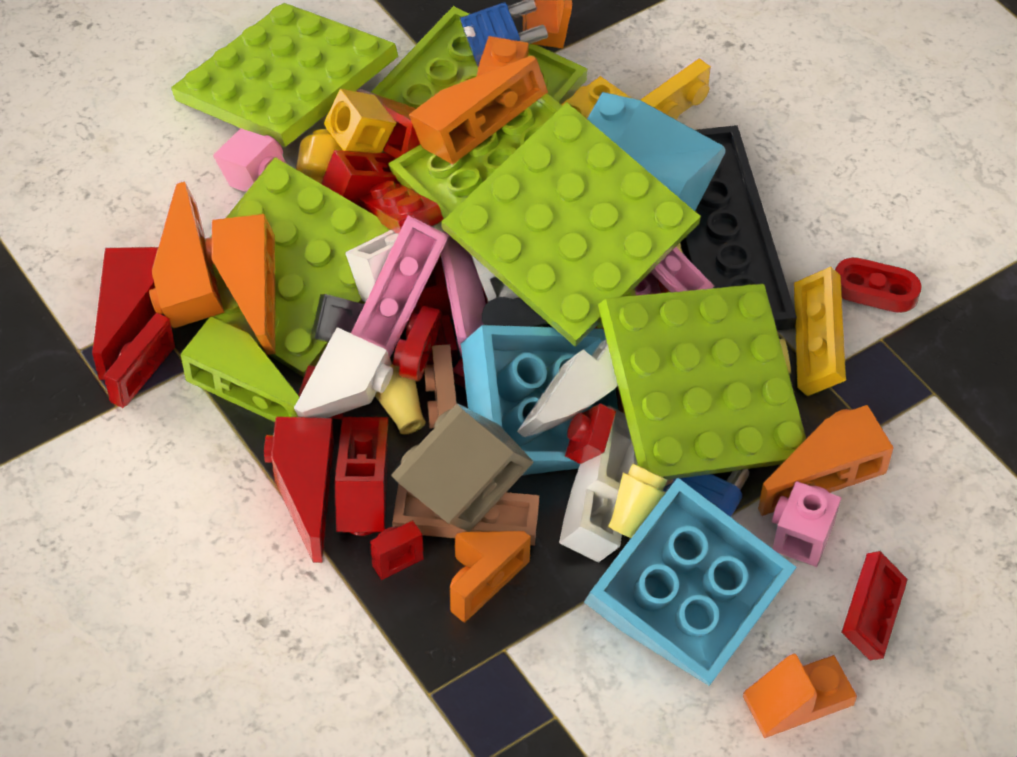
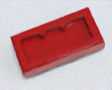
[104,312,175,408]
[841,551,908,661]

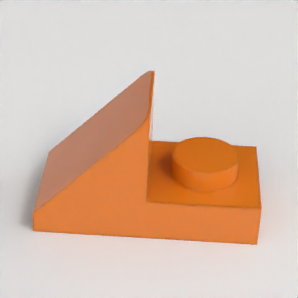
[450,531,531,623]
[743,653,857,738]

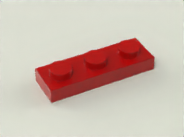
[359,181,444,235]

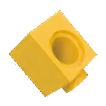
[324,89,396,153]

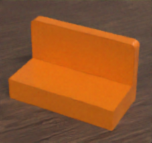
[523,0,572,49]

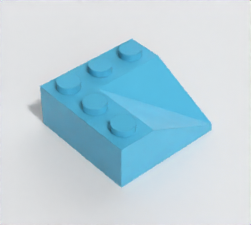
[587,92,725,211]
[461,325,618,475]
[584,478,797,686]

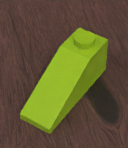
[181,316,300,422]

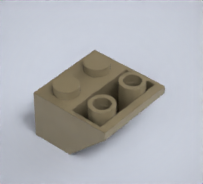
[391,403,534,532]

